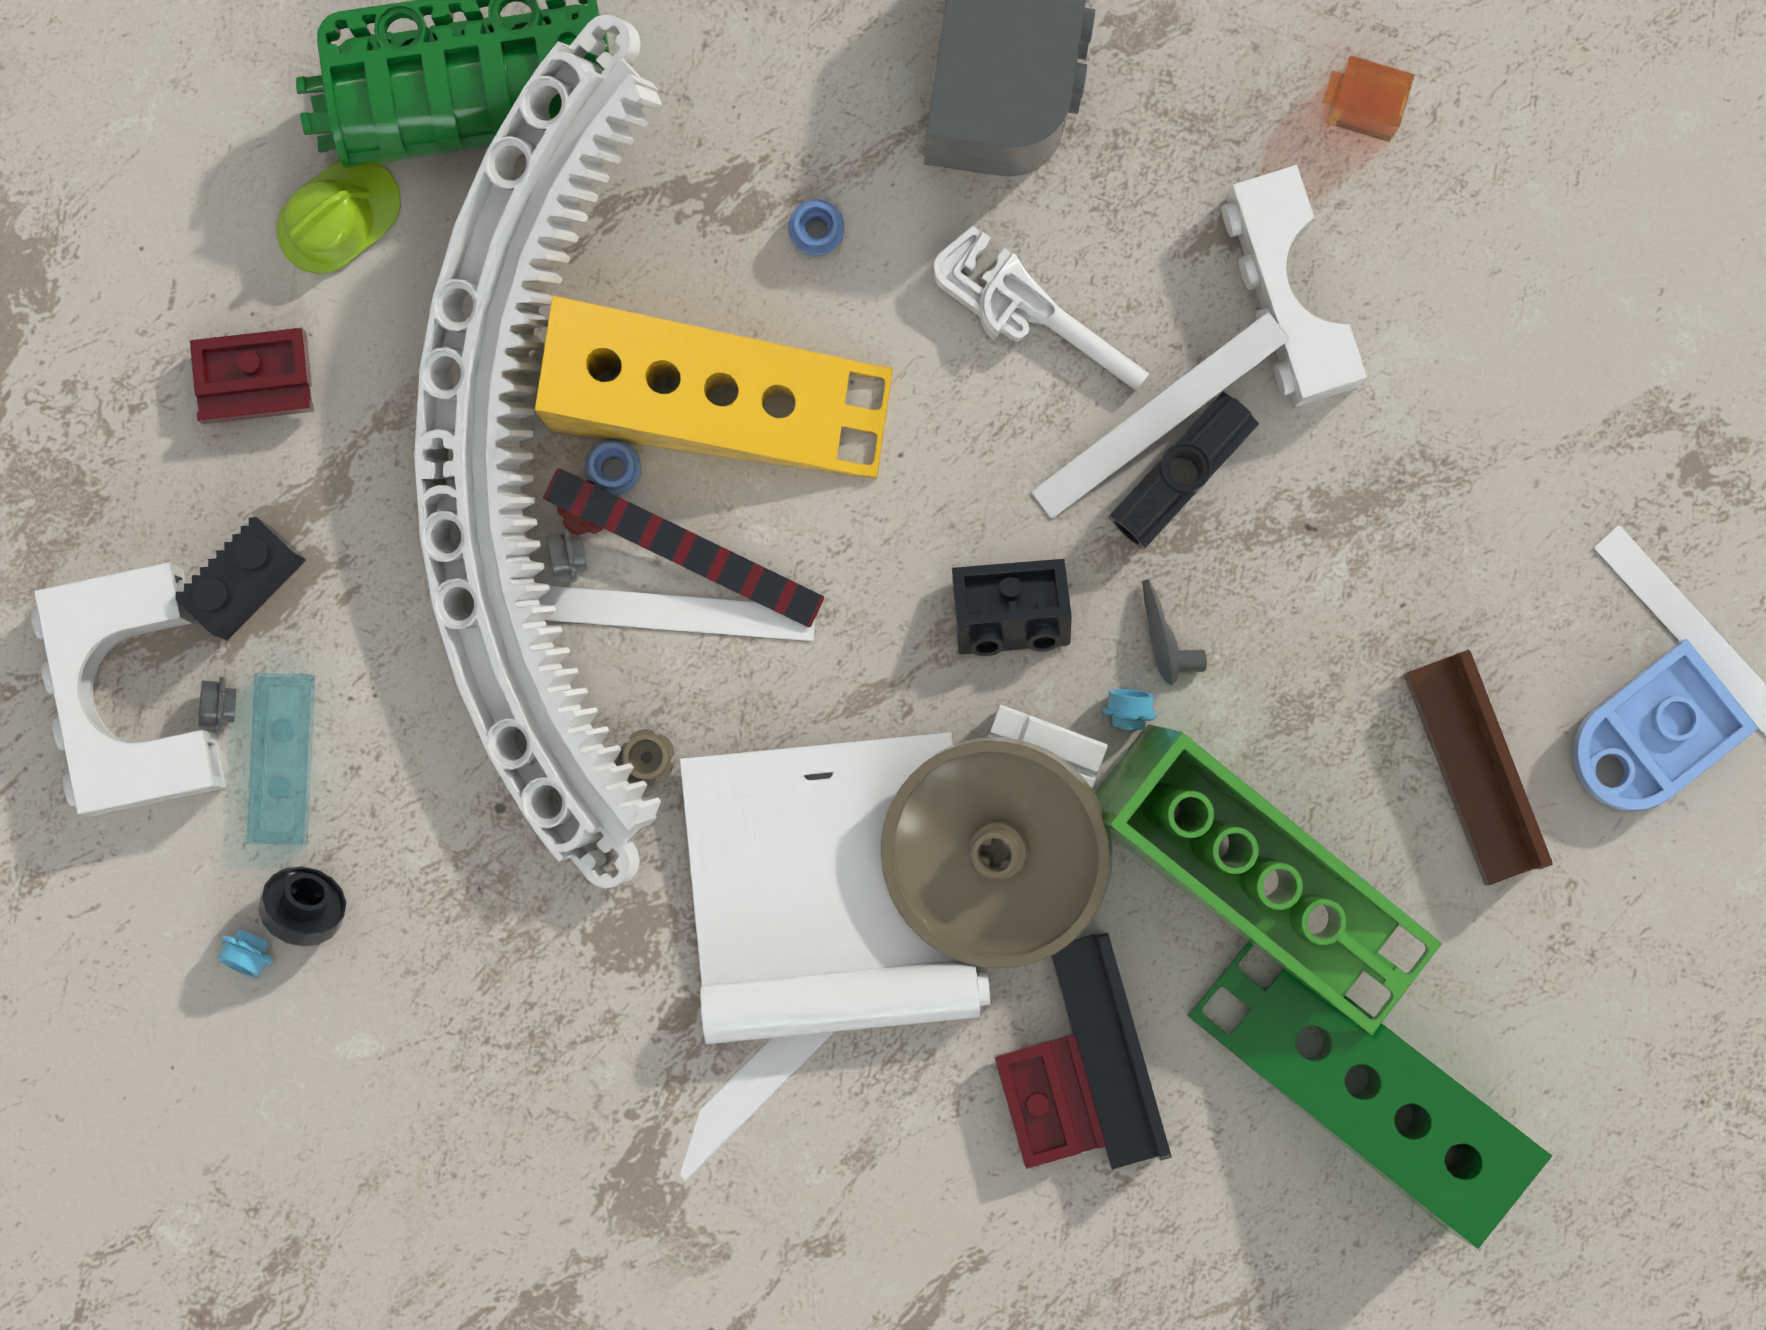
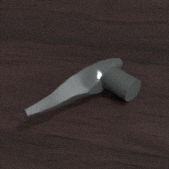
[1142,579,1207,685]

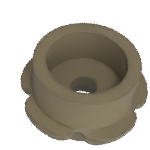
[619,729,675,785]

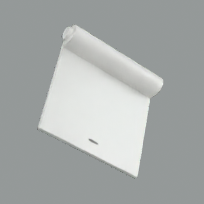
[680,732,991,1044]

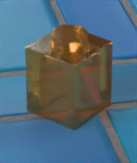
[1322,55,1415,142]

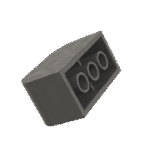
[924,0,1096,177]

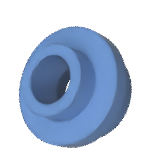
[788,199,844,256]
[585,439,641,496]

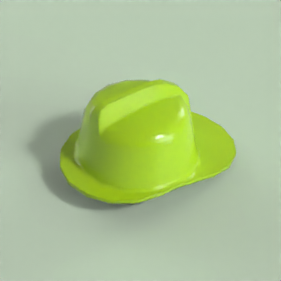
[276,161,401,274]

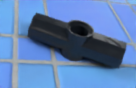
[1108,391,1259,550]

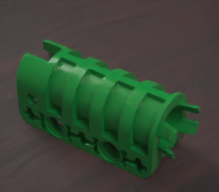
[296,0,610,168]

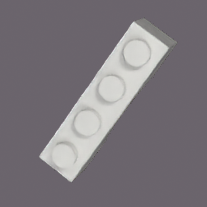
[1221,165,1367,408]

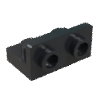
[952,559,1072,656]

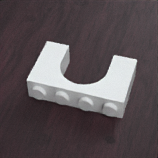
[31,562,226,816]

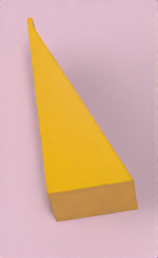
[535,295,893,479]

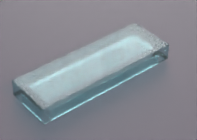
[246,673,315,845]

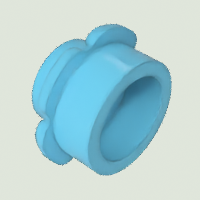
[1101,689,1157,730]
[217,930,273,979]

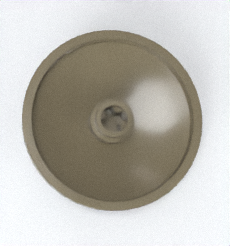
[881,737,1113,969]

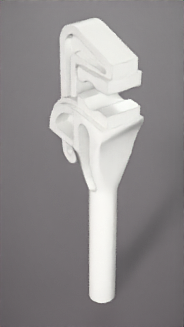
[933,226,1149,391]

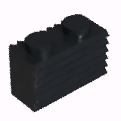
[176,517,306,641]

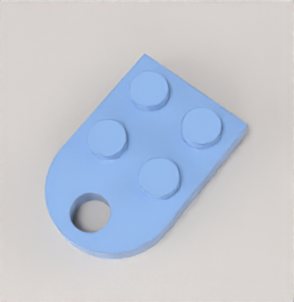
[1572,639,1759,811]

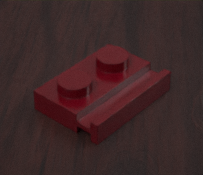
[190,328,314,424]
[994,1034,1106,1169]

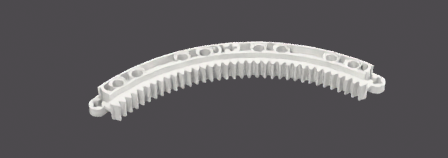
[414,14,662,889]

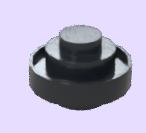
[258,866,347,946]

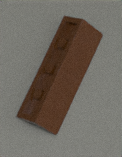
[1403,649,1553,885]

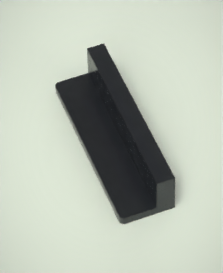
[1051,931,1172,1169]

